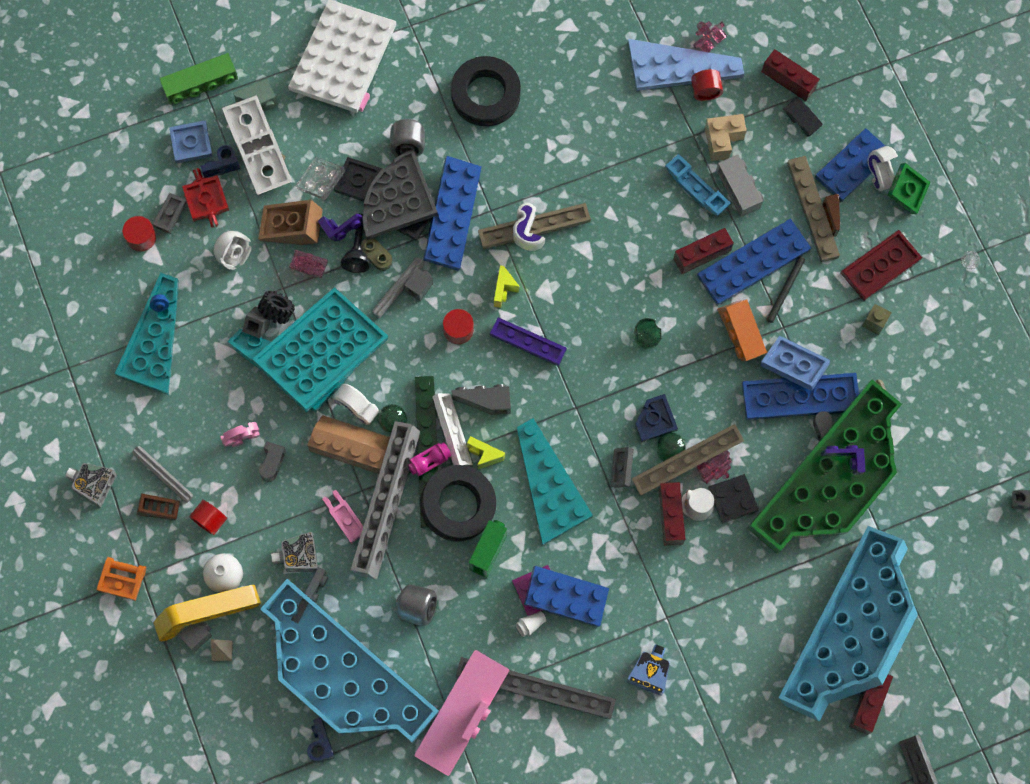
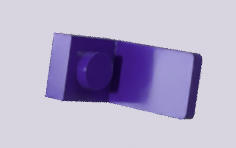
[318,213,363,241]
[821,445,866,475]

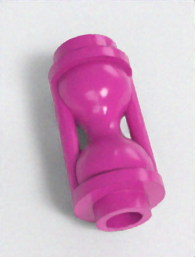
[408,442,451,477]

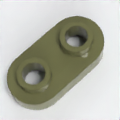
[361,238,392,271]

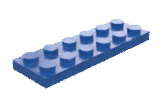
[423,156,482,271]
[697,218,811,306]
[742,373,859,420]

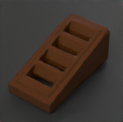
[822,194,840,237]
[136,493,180,520]

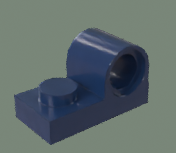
[200,145,240,178]
[307,717,335,763]

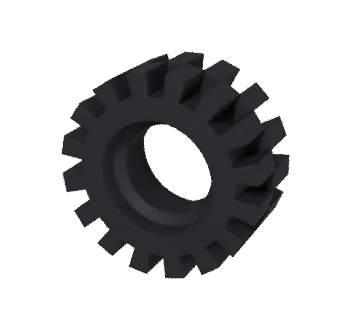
[257,291,295,324]

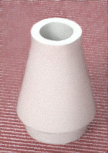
[516,611,546,637]

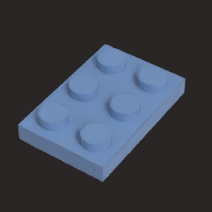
[761,336,830,391]

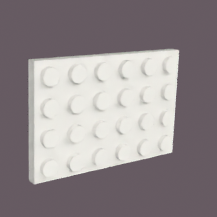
[288,0,396,113]

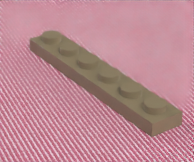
[787,156,840,262]
[478,203,591,249]
[632,424,744,496]

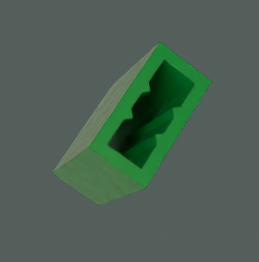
[469,520,507,578]

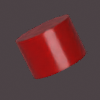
[691,69,723,101]
[122,216,156,252]
[443,309,474,344]
[189,499,228,536]

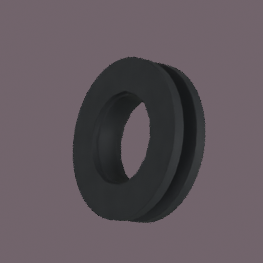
[451,56,521,126]
[420,465,496,541]

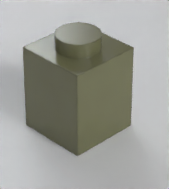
[862,304,892,335]

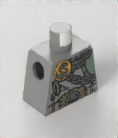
[66,463,117,508]
[271,532,318,572]

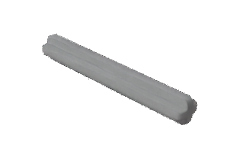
[372,257,424,318]
[132,446,193,503]

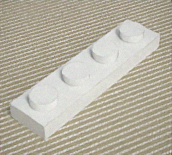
[433,394,473,467]

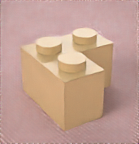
[705,114,747,161]

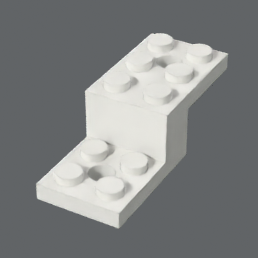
[222,95,292,195]

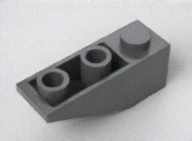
[451,384,511,415]

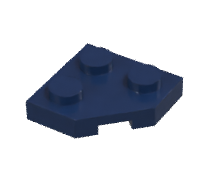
[635,394,678,443]

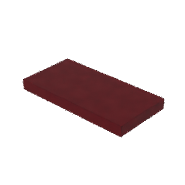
[840,230,923,301]

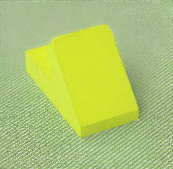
[494,265,519,308]
[467,436,505,469]

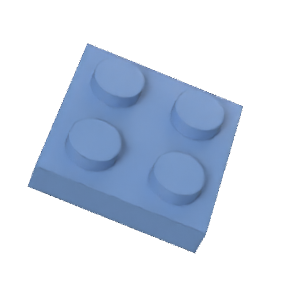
[169,120,213,164]

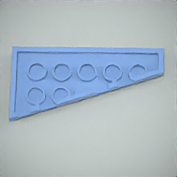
[628,39,744,91]

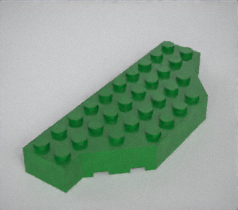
[747,379,902,554]

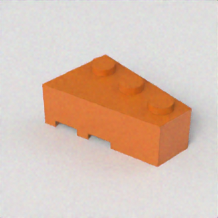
[717,299,767,361]

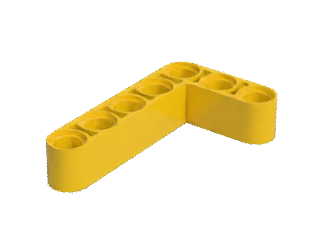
[153,585,261,642]

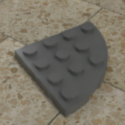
[363,150,438,240]

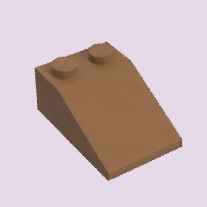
[258,200,323,245]

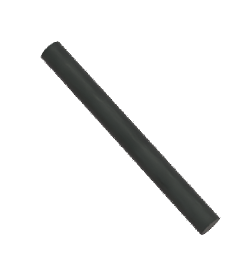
[766,256,805,323]

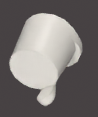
[682,488,714,521]

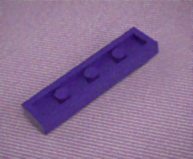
[490,317,567,366]

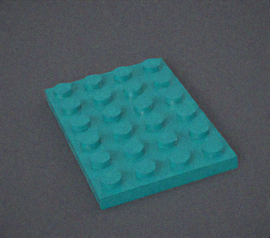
[252,287,388,412]

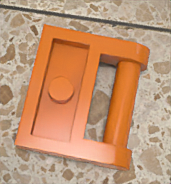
[96,557,146,601]

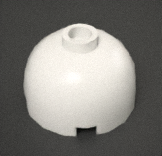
[213,231,251,270]
[203,554,243,593]

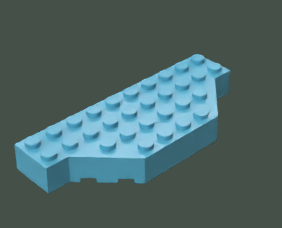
[779,526,918,721]
[261,579,439,743]

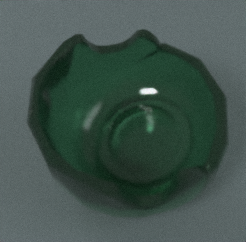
[633,318,662,349]
[377,404,407,433]
[657,432,686,462]

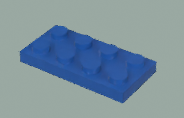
[815,128,885,202]
[524,566,609,627]

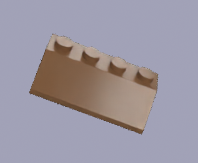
[307,415,390,474]

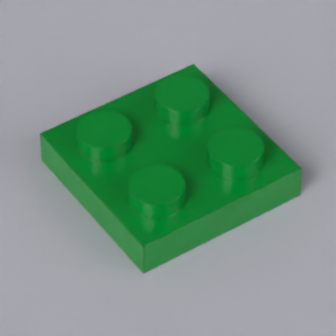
[887,163,931,215]

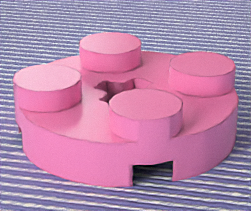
[220,422,260,447]

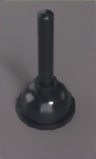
[340,213,371,273]

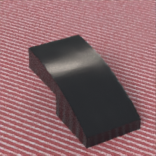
[783,98,823,137]

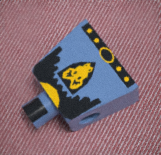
[627,645,670,696]

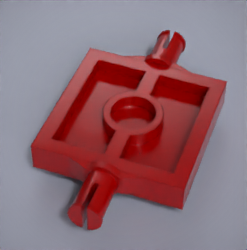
[182,168,229,228]

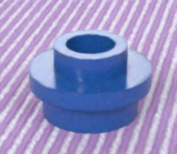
[149,294,169,312]

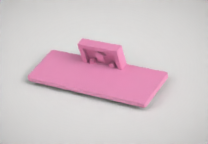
[415,650,509,776]

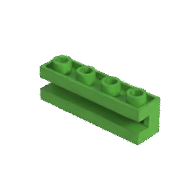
[159,53,238,105]

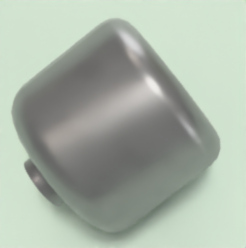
[390,119,425,157]
[396,584,437,626]

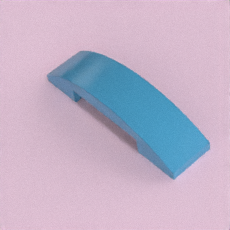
[665,154,731,216]

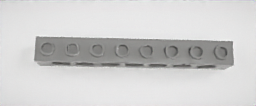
[351,421,420,580]

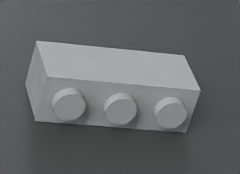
[716,155,763,217]

